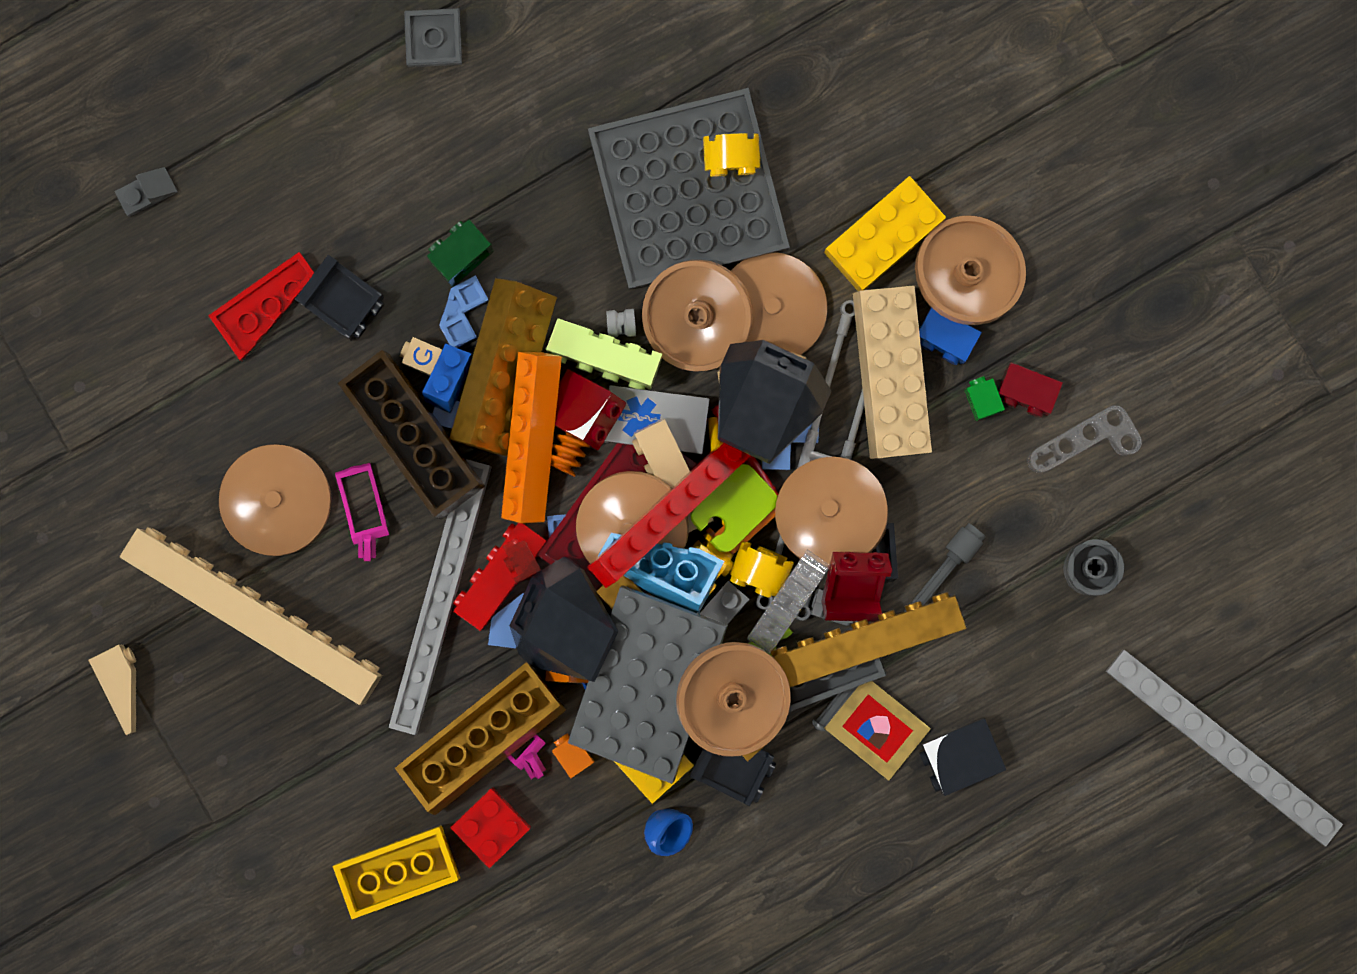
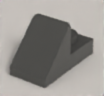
[114,167,178,217]

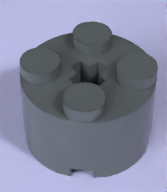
[1063,539,1124,596]

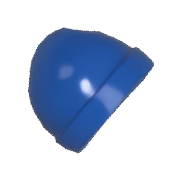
[644,809,693,856]

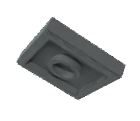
[404,8,462,67]

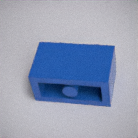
[919,307,981,365]
[423,343,472,413]

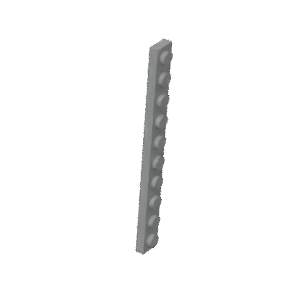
[388,459,492,735]
[1106,650,1343,846]

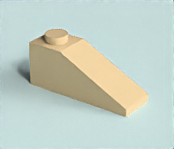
[89,645,136,735]

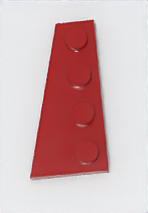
[208,252,314,362]

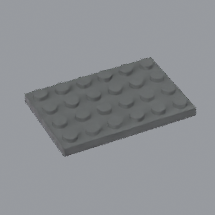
[568,585,728,784]

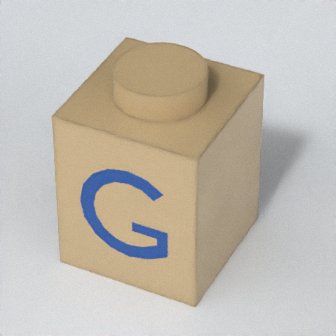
[400,337,442,376]

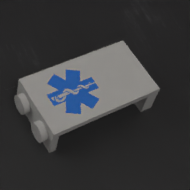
[604,386,709,455]

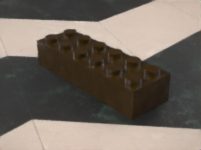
[338,350,485,520]

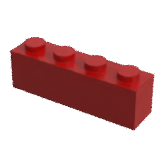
[453,523,547,631]

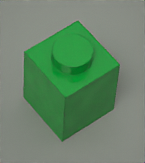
[964,376,1005,421]

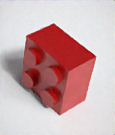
[451,787,531,868]

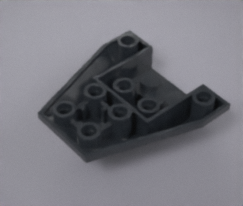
[718,340,831,464]
[509,556,618,682]

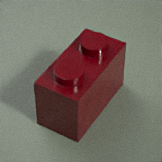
[998,363,1063,418]

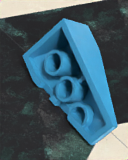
[598,533,724,614]

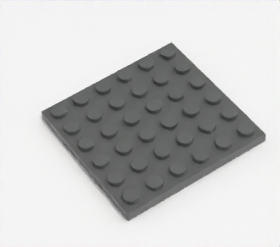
[588,88,790,290]

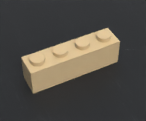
[632,418,714,532]

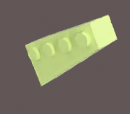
[546,319,662,390]

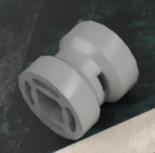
[606,309,636,338]

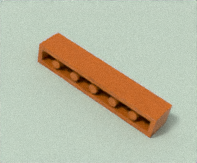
[501,352,562,523]

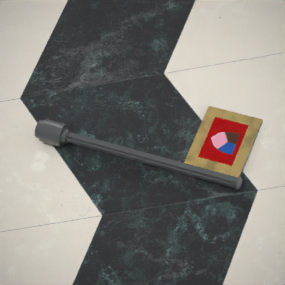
[812,523,986,780]

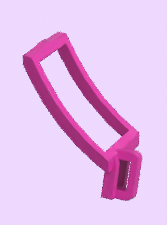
[335,463,389,561]
[507,734,546,780]

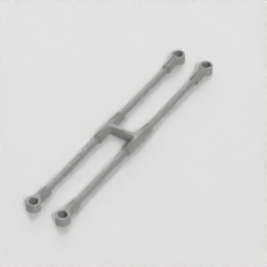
[755,300,864,620]

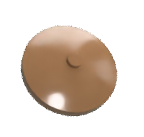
[915,216,1026,325]
[731,253,827,355]
[642,260,753,371]
[219,445,331,556]
[775,457,888,569]
[576,471,689,564]
[676,642,791,756]

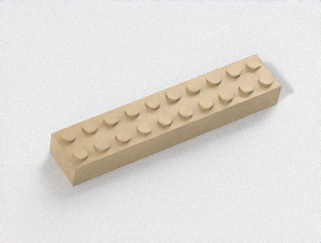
[120,527,383,705]

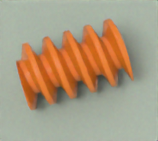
[551,431,590,477]

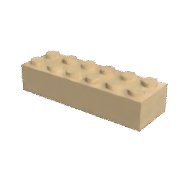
[853,286,932,459]

